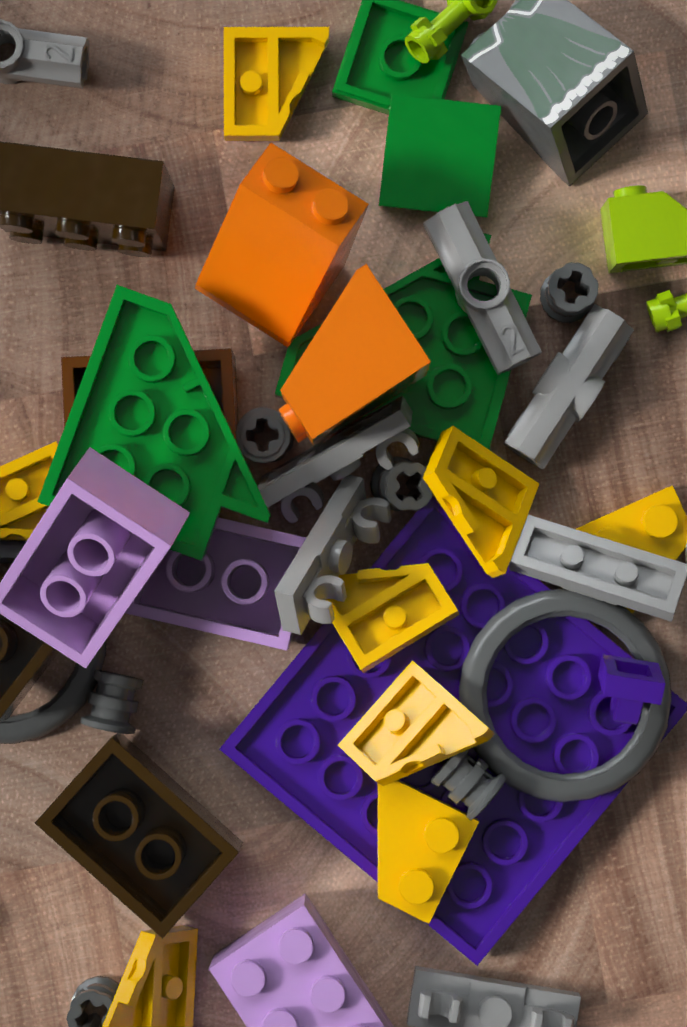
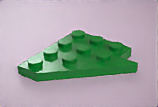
[275,233,532,449]
[37,285,271,561]

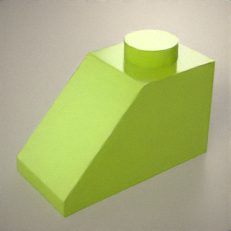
[600,185,687,274]

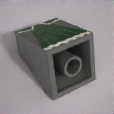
[461,0,648,186]

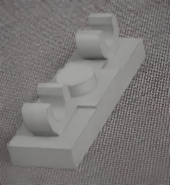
[258,395,419,524]
[274,475,392,635]
[509,515,687,622]
[406,966,581,1027]

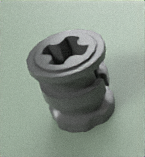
[540,262,599,323]
[237,407,294,463]
[370,456,433,511]
[80,670,144,734]
[431,749,507,820]
[66,976,119,1027]

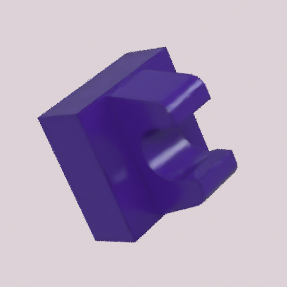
[598,654,666,725]

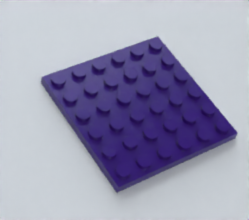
[219,494,687,966]

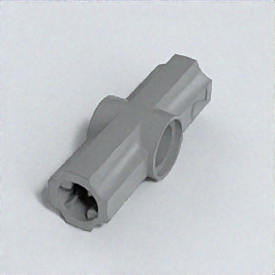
[0,19,90,89]
[423,201,542,375]
[503,304,634,469]

